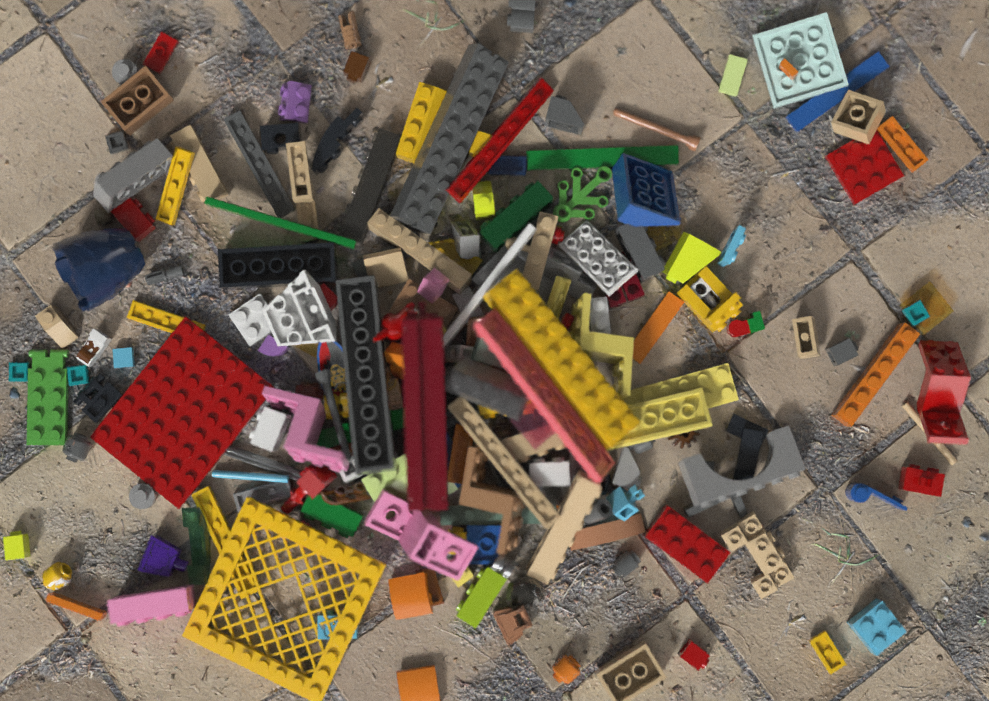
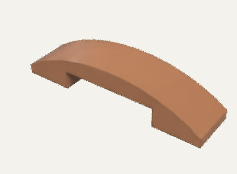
[570,513,645,551]

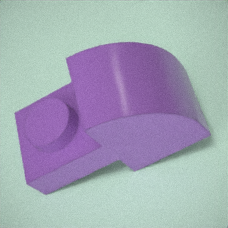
[258,334,290,357]

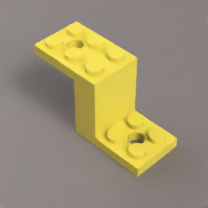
[570,293,634,400]

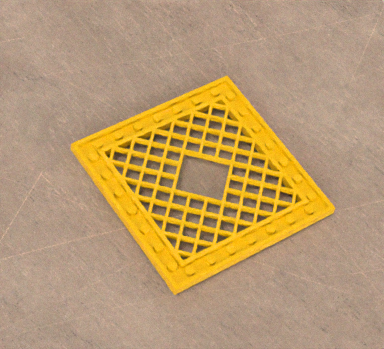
[182,496,387,701]

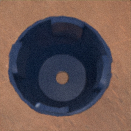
[51,228,145,311]

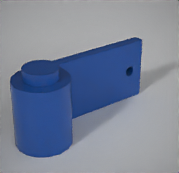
[845,483,908,511]

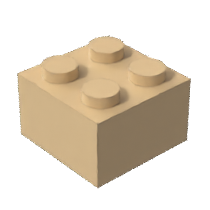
[831,90,886,144]

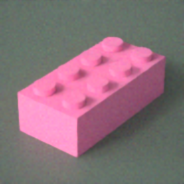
[107,584,196,626]

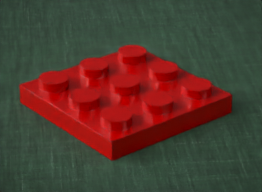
[825,130,904,205]

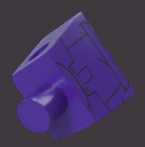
[138,534,189,577]

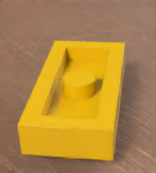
[808,630,847,675]

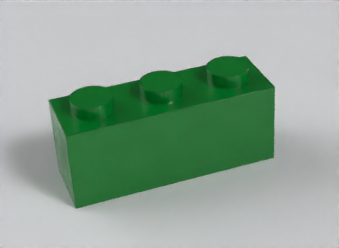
[301,493,364,539]

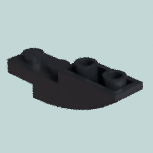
[312,108,364,175]

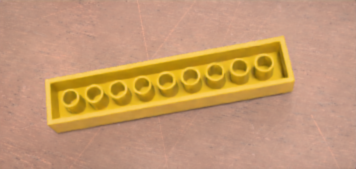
[483,269,641,449]

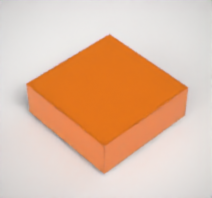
[779,58,799,80]

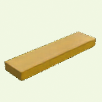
[156,146,195,225]
[127,300,206,333]

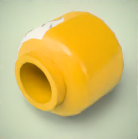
[42,562,72,591]

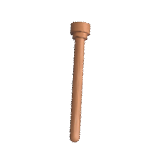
[613,108,701,151]

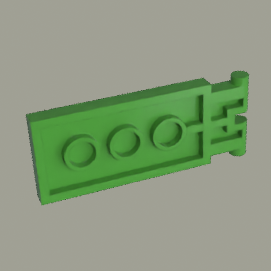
[26,349,69,445]

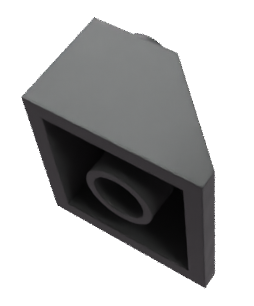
[544,95,584,136]

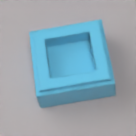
[113,347,135,368]

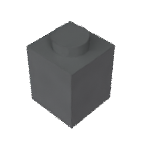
[825,338,858,366]

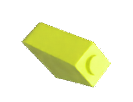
[472,181,495,221]
[662,232,721,284]

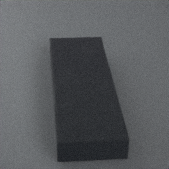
[732,427,763,481]

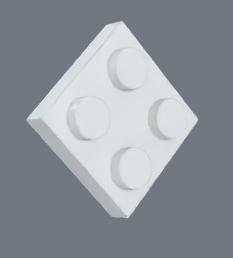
[228,293,272,347]

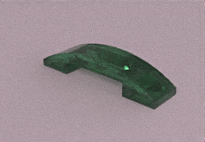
[181,507,211,585]

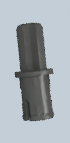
[145,264,185,285]

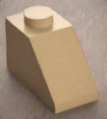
[35,305,79,349]

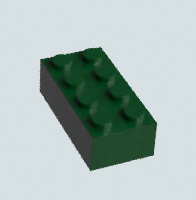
[480,181,554,253]

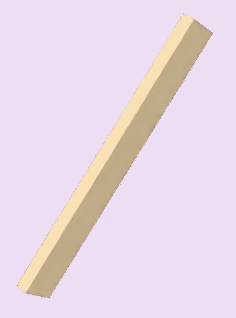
[447,397,561,529]

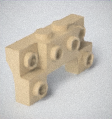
[721,511,794,599]

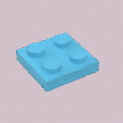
[717,225,746,267]

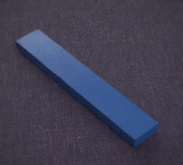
[786,51,890,133]

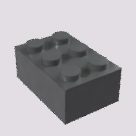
[614,224,665,283]

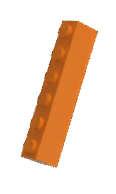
[831,322,920,427]

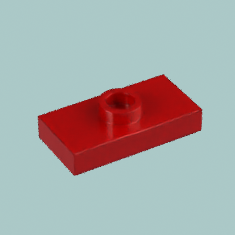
[143,32,179,74]

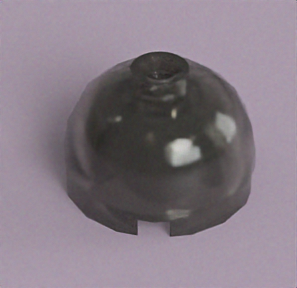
[506,573,545,606]

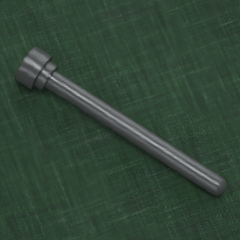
[315,369,352,461]

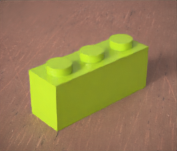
[455,565,507,629]

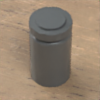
[583,499,612,525]

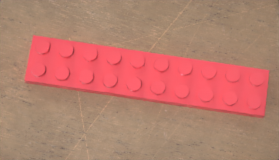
[473,308,616,484]

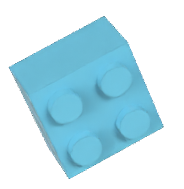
[847,598,907,656]

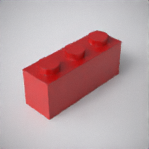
[111,197,156,242]

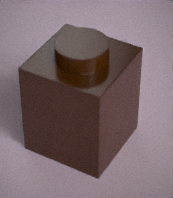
[343,51,371,83]

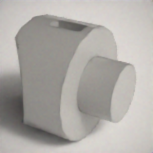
[112,59,139,85]
[129,483,157,509]

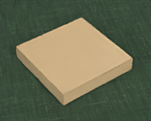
[363,247,408,288]

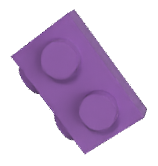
[278,81,311,124]

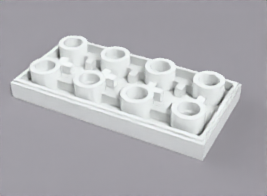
[559,220,638,296]

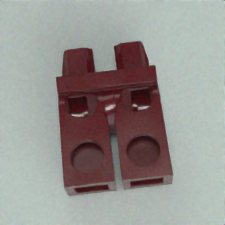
[603,252,645,310]

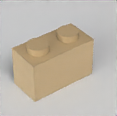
[792,316,821,359]

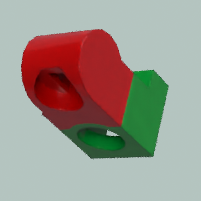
[726,311,765,337]

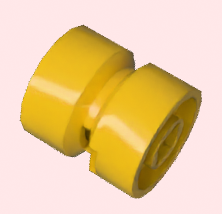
[324,392,349,420]

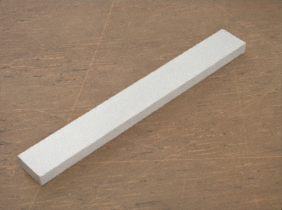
[443,224,537,351]

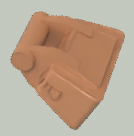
[492,605,533,646]

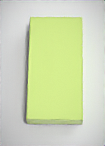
[718,54,748,97]

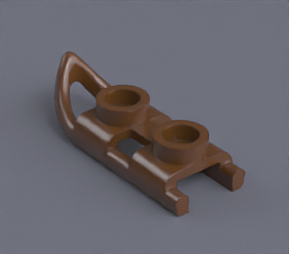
[321,482,371,505]

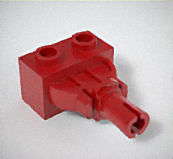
[281,464,338,514]

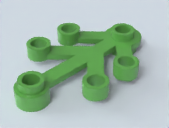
[553,166,612,223]

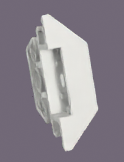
[262,270,337,346]

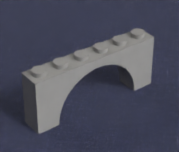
[678,426,806,508]

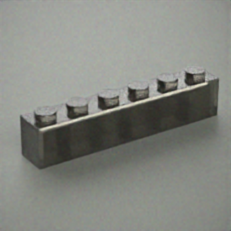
[338,128,401,245]

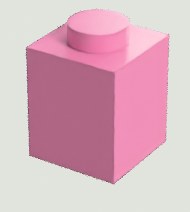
[417,268,450,304]

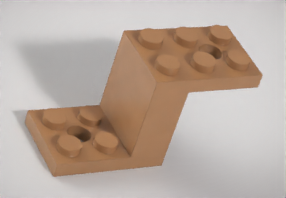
[459,444,526,555]

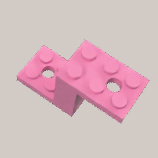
[262,386,350,472]
[364,489,478,581]

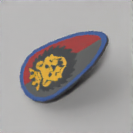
[317,341,347,396]

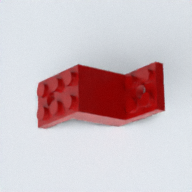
[916,340,971,445]

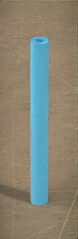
[212,470,289,483]

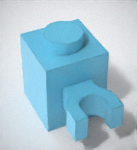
[605,485,645,521]

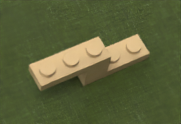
[286,141,320,243]

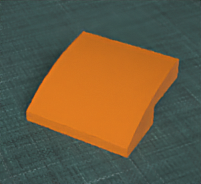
[388,572,433,620]
[396,665,441,701]

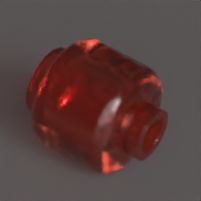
[295,381,324,401]

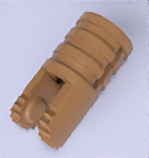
[338,11,362,49]

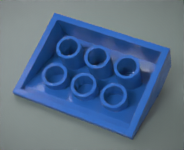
[612,153,681,226]

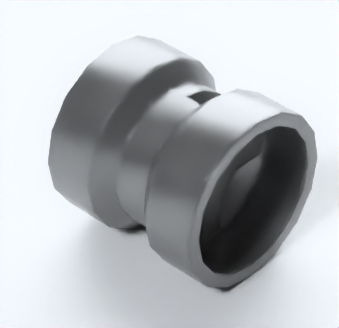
[490,554,517,579]

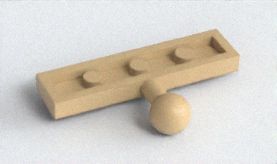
[505,212,558,291]

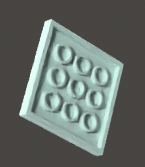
[752,12,849,109]

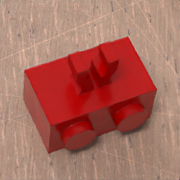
[898,464,945,497]

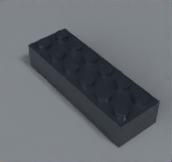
[218,242,338,290]

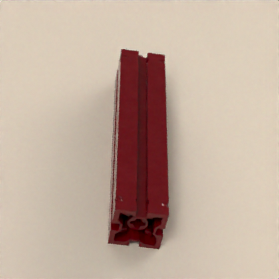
[401,302,448,511]

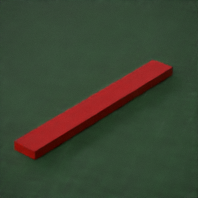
[446,77,554,203]

